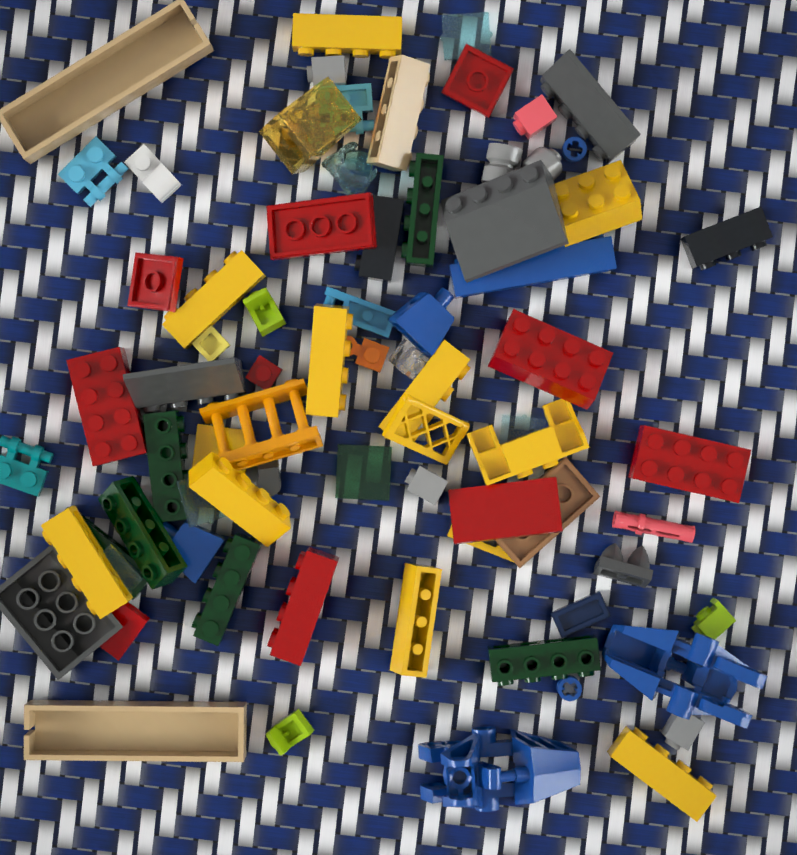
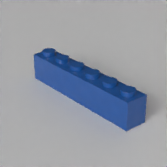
[449,234,617,299]

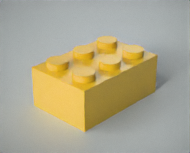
[555,160,642,247]

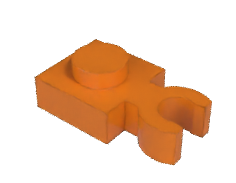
[347,336,390,373]

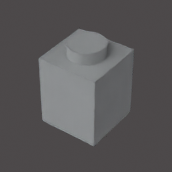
[307,55,346,90]
[404,465,448,505]
[661,714,705,750]

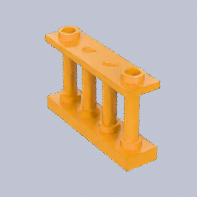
[199,378,323,471]

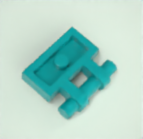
[0,435,54,497]

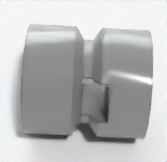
[481,143,523,183]

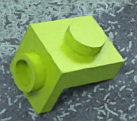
[243,288,286,337]
[265,709,315,756]

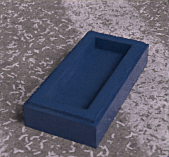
[550,591,611,638]

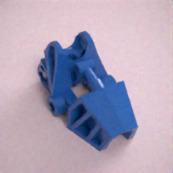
[601,624,768,729]
[418,726,581,812]

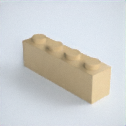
[366,55,430,171]

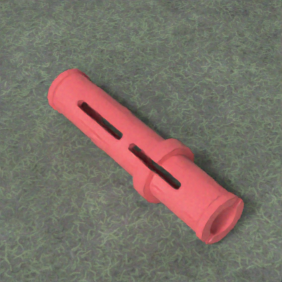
[612,510,696,543]

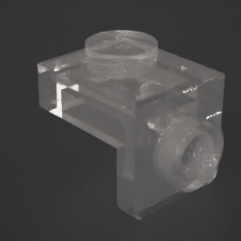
[388,339,429,380]

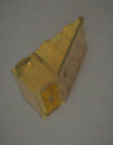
[259,77,362,174]

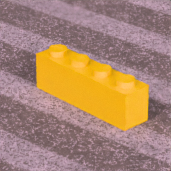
[292,13,402,59]
[162,250,266,349]
[305,303,353,418]
[378,340,471,441]
[189,451,291,547]
[41,505,133,619]
[390,563,442,678]
[607,726,717,822]

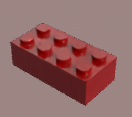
[488,309,613,410]
[66,347,147,466]
[628,425,751,503]
[267,547,340,666]

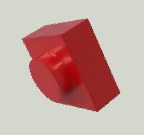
[245,355,283,390]

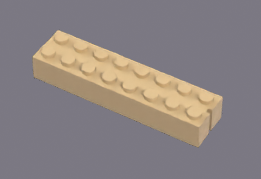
[0,0,214,164]
[24,700,247,762]

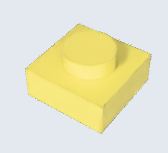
[191,325,231,361]

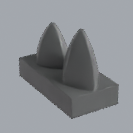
[593,543,653,588]

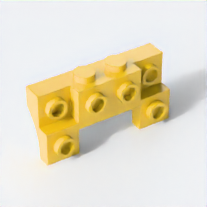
[466,399,590,485]

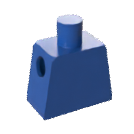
[388,287,454,355]
[163,520,227,583]

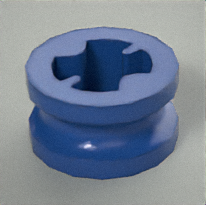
[562,137,587,163]
[557,675,582,701]

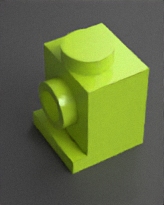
[691,598,736,639]

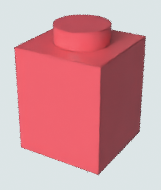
[513,95,557,139]

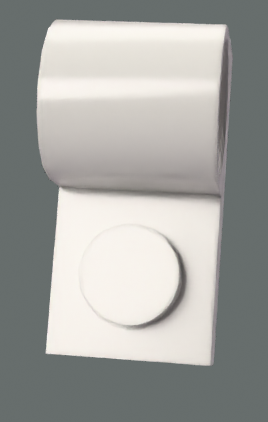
[124,144,182,203]

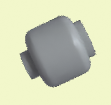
[522,147,562,180]

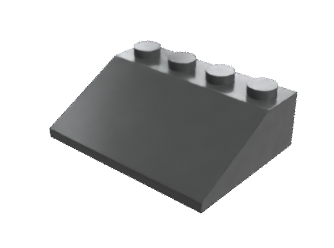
[440,160,569,283]
[123,357,246,413]
[0,544,123,680]

